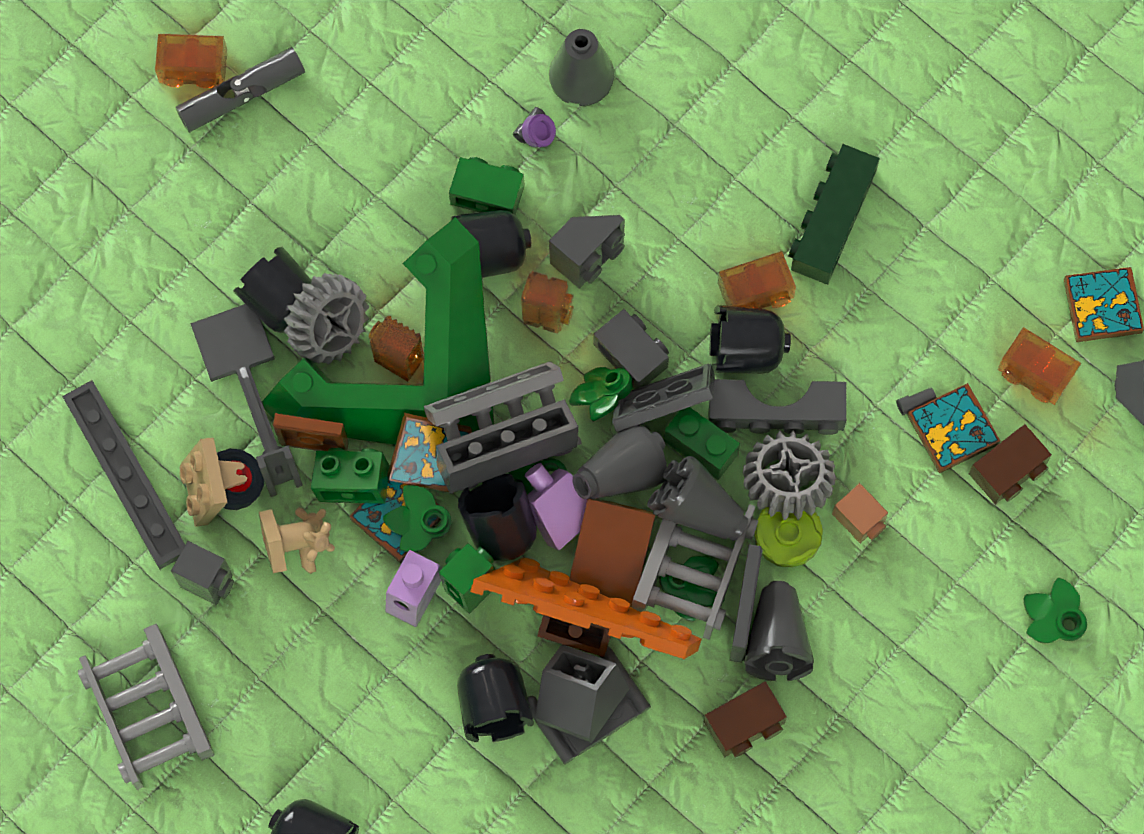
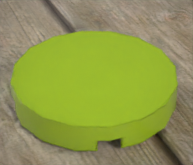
[754,507,823,568]

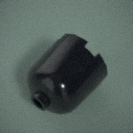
[451,210,531,278]
[233,247,312,333]
[709,305,791,374]
[458,474,537,562]
[457,654,534,742]
[268,799,359,834]

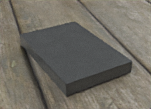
[612,363,715,432]
[730,544,763,663]

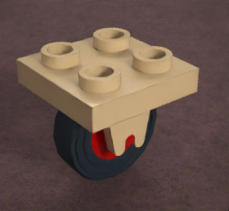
[180,438,264,527]

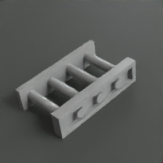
[424,362,582,491]
[631,504,758,640]
[78,624,215,790]

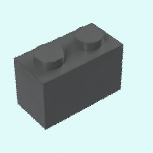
[593,309,669,389]
[171,541,234,605]

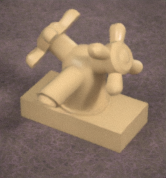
[259,507,335,574]

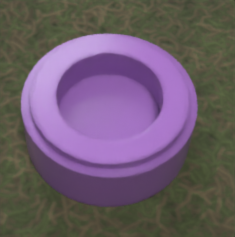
[522,114,556,148]

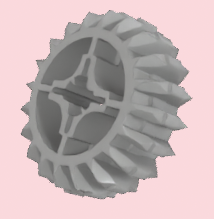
[284,273,370,364]
[743,430,836,521]

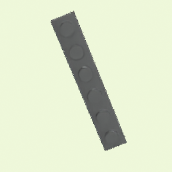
[62,380,185,570]

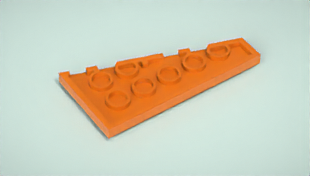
[470,558,702,659]

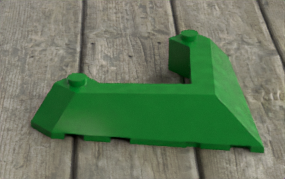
[262,217,495,445]

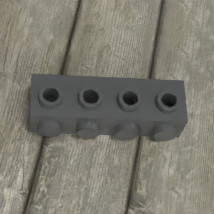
[436,399,579,494]

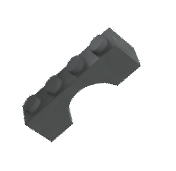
[708,379,847,435]

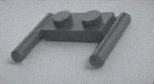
[528,647,651,764]

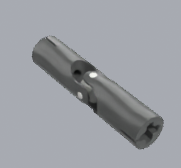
[175,47,305,133]

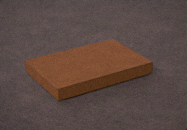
[569,498,656,607]

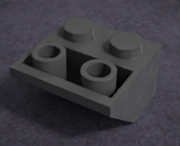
[549,215,625,289]
[535,644,630,743]

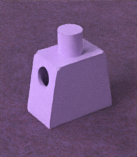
[525,463,599,550]
[385,550,443,627]

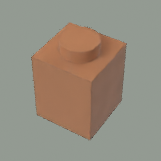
[832,483,888,543]

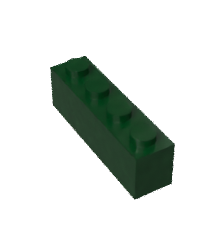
[788,144,880,285]

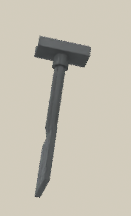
[190,304,303,497]

